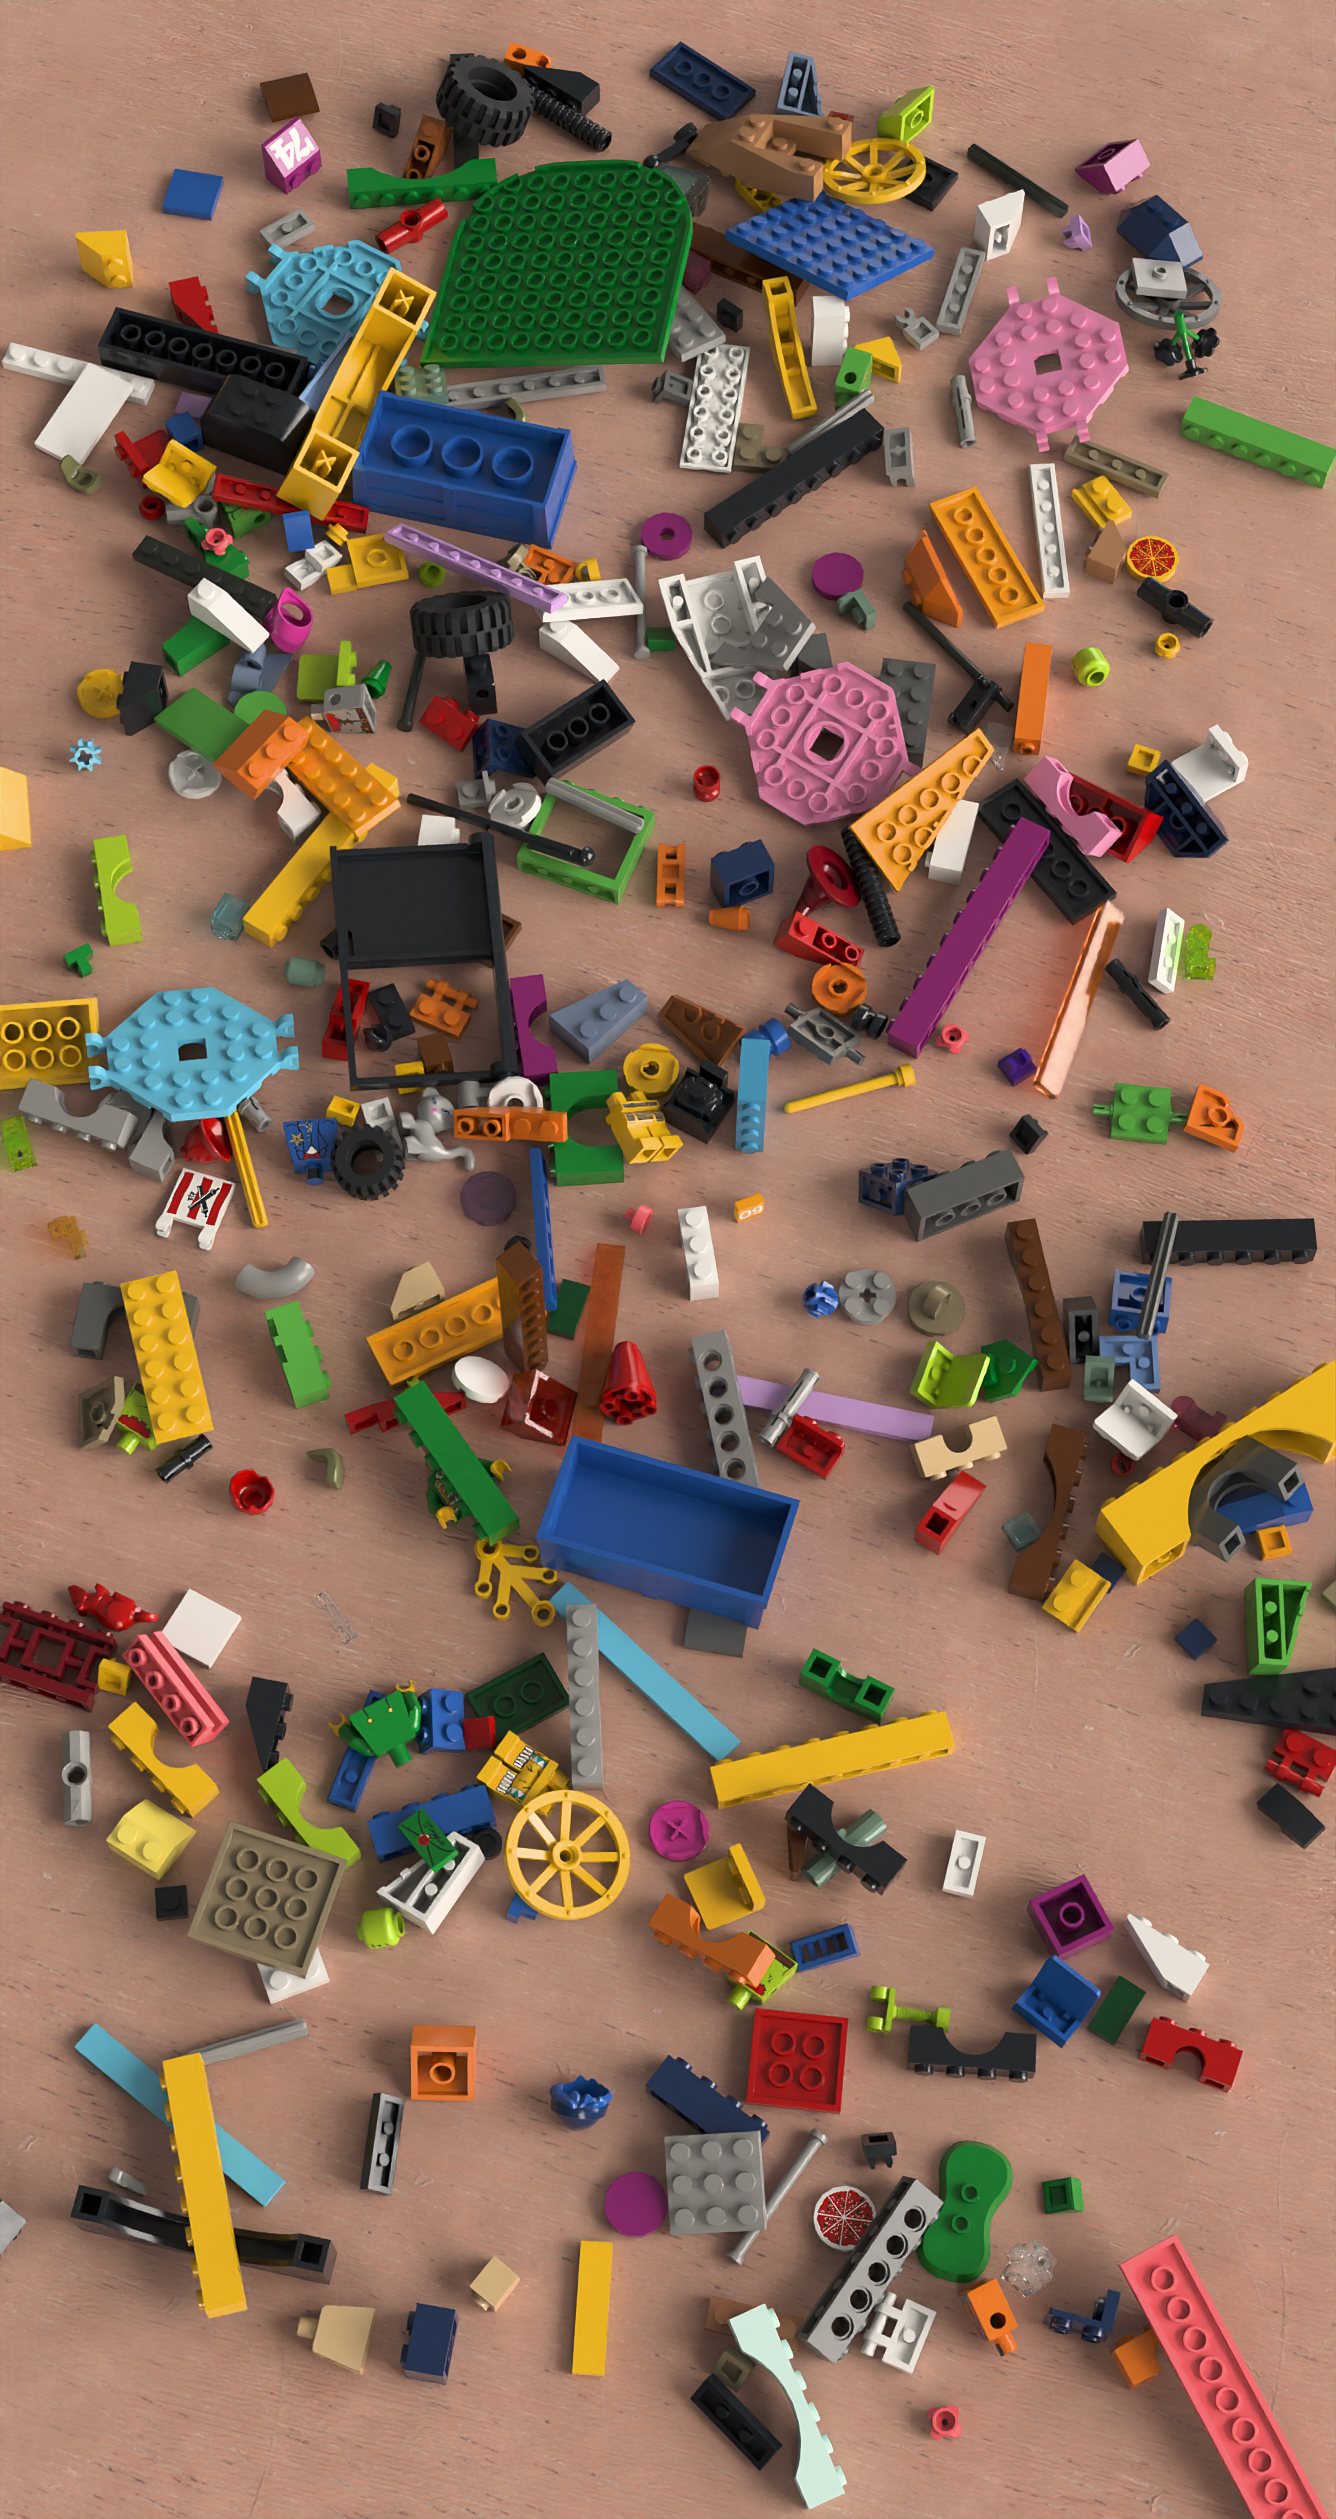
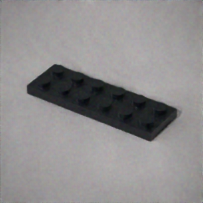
[977,778,1117,925]

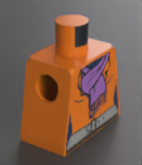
[957,2278,1018,2357]

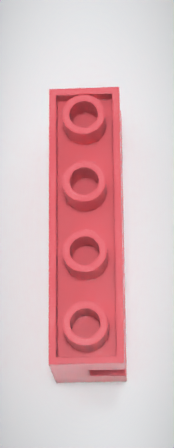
[122,1631,230,1747]

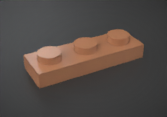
[704,2295,806,2352]

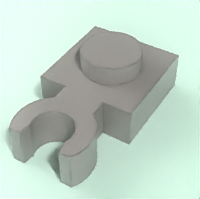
[895,308,939,351]

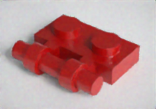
[1264,1728,1336,1798]

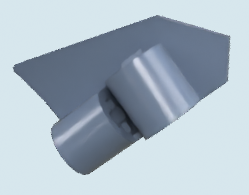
[228,643,293,709]

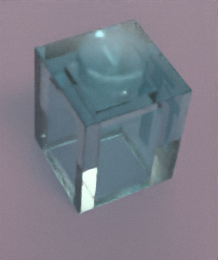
[209,893,250,942]

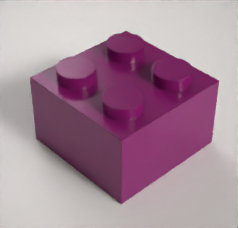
[1026,1874,1114,1961]

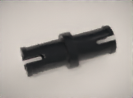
[155,1434,213,1484]

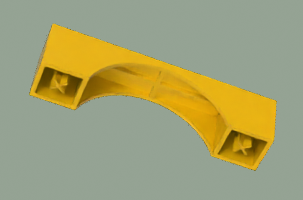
[276,267,437,521]
[1094,1359,1336,1586]

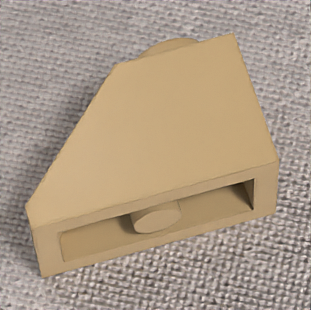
[390,1262,446,1325]

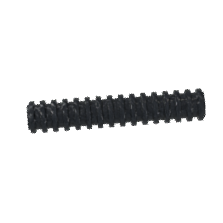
[528,82,612,152]
[840,826,901,947]

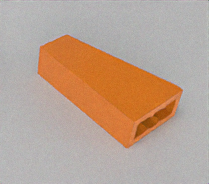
[1012,642,1052,755]

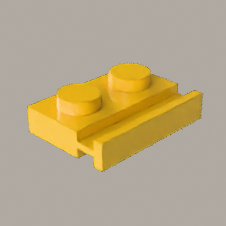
[1071,474,1132,530]
[1042,1559,1111,1633]

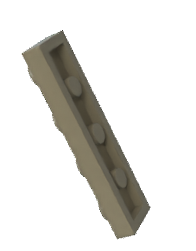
[1064,435,1169,499]

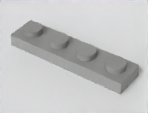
[936,247,986,336]

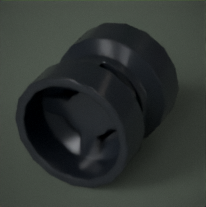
[851,1003,889,1040]

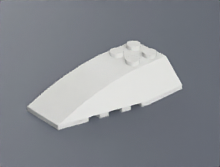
[658,556,777,721]

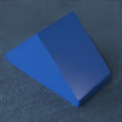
[282,510,315,552]

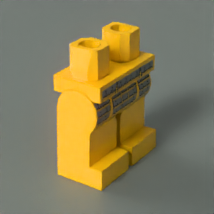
[605,1091,683,1164]

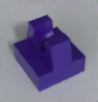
[997,1048,1037,1087]

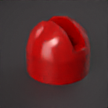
[1110,1453,1135,1476]

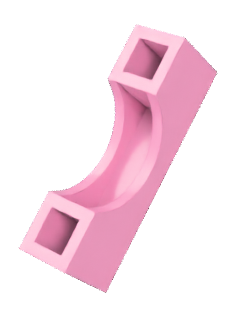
[1024,756,1122,857]

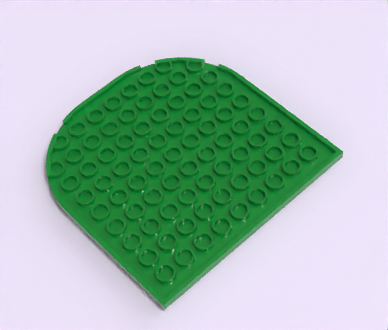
[419,159,693,369]

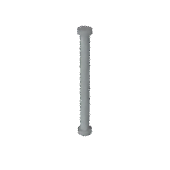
[632,545,650,660]
[725,2128,828,2266]

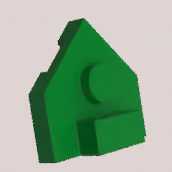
[981,1340,1039,1403]

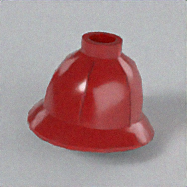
[180,1118,232,1164]

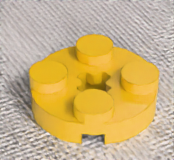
[623,1043,679,1098]

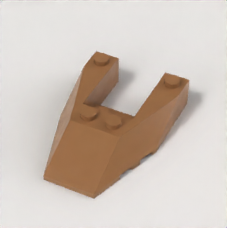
[686,114,852,203]

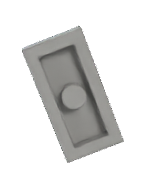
[259,208,315,249]

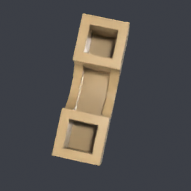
[909,1415,1007,1481]

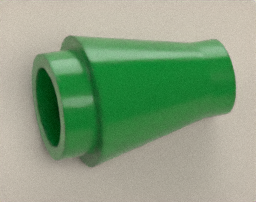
[361,660,392,699]

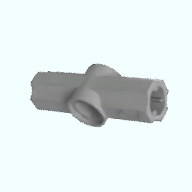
[61,1730,93,1826]

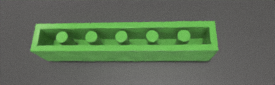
[1180,396,1336,489]

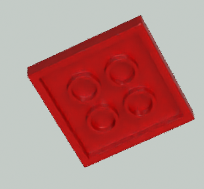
[746,2008,849,2115]

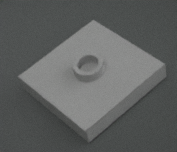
[1131,258,1187,299]

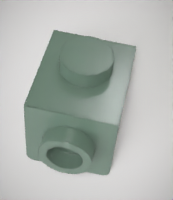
[1083,1355,1115,1403]

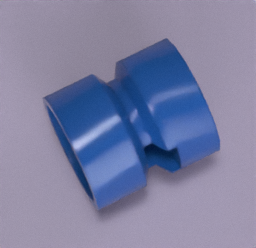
[739,1017,791,1060]

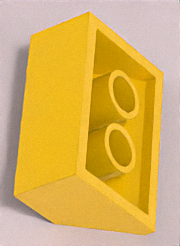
[0,767,32,851]

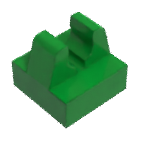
[63,943,93,978]

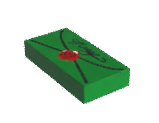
[398,1808,459,1873]

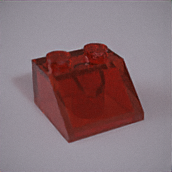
[500,1369,578,1446]

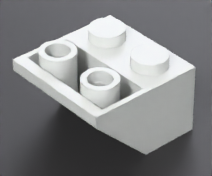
[973,189,1025,261]

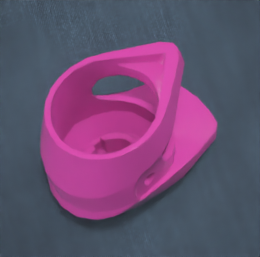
[261,587,313,653]

